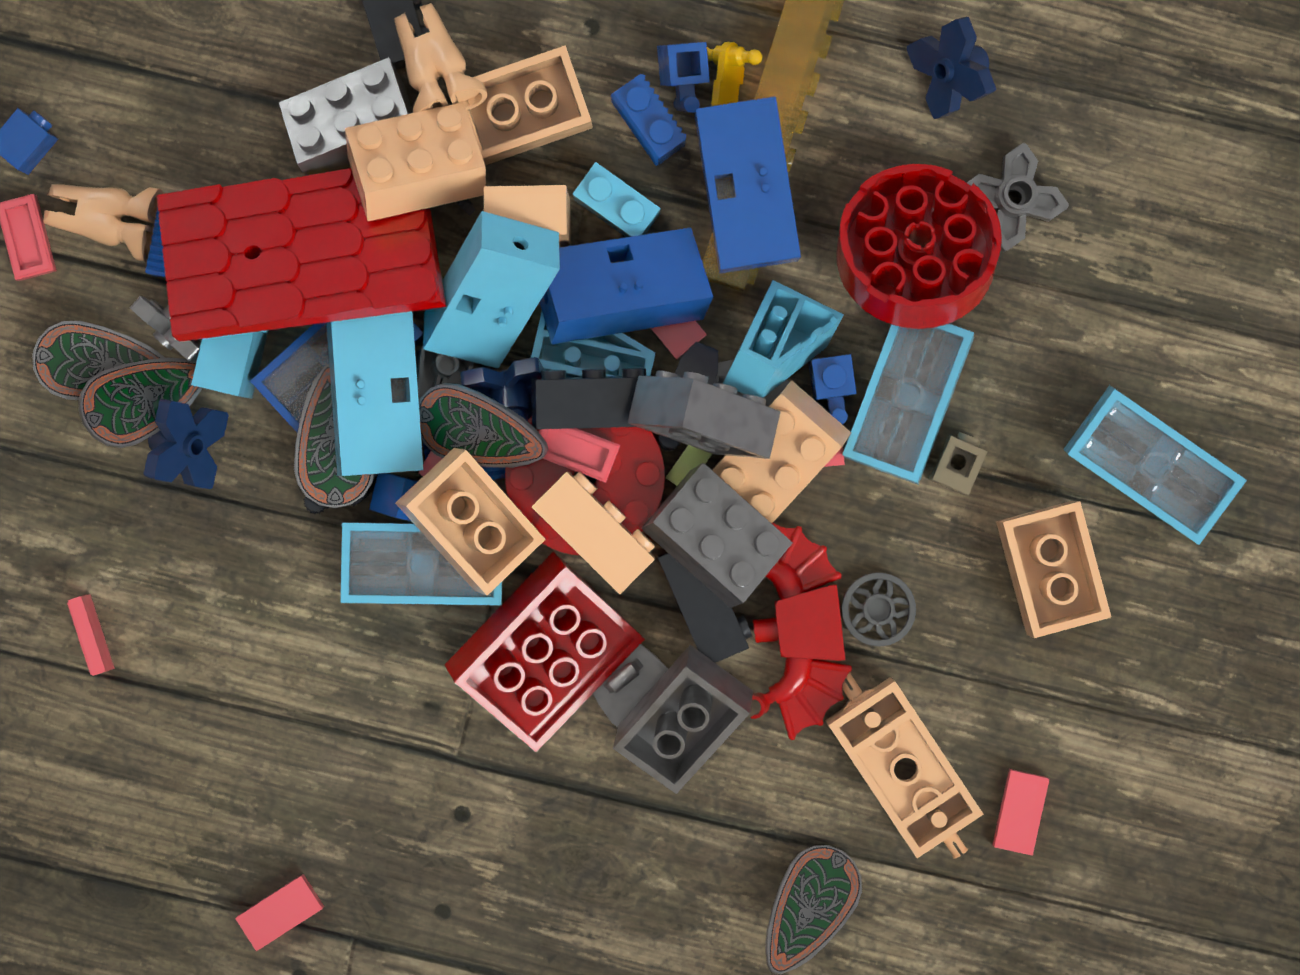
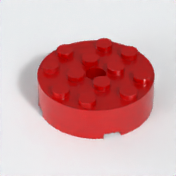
[836,164,1002,329]
[505,417,665,555]

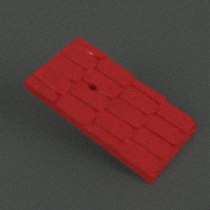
[157,168,447,342]

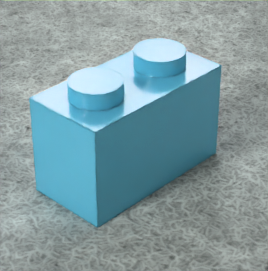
[572,162,661,237]

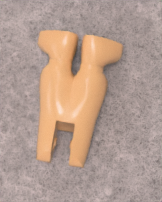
[394,3,487,113]
[43,184,163,262]

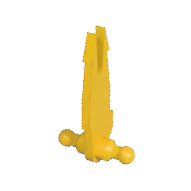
[707,42,762,106]

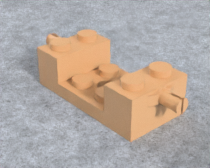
[825,672,984,859]

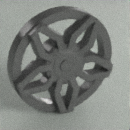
[842,572,916,646]

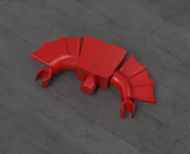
[750,523,852,740]

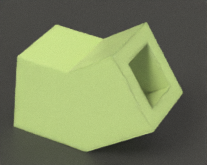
[666,445,712,486]

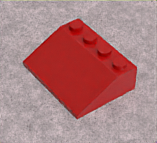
[444,551,645,752]

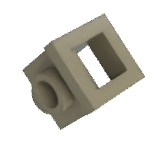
[928,432,988,495]

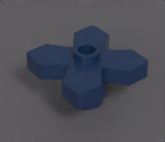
[907,16,996,119]
[461,357,544,423]
[144,399,229,489]

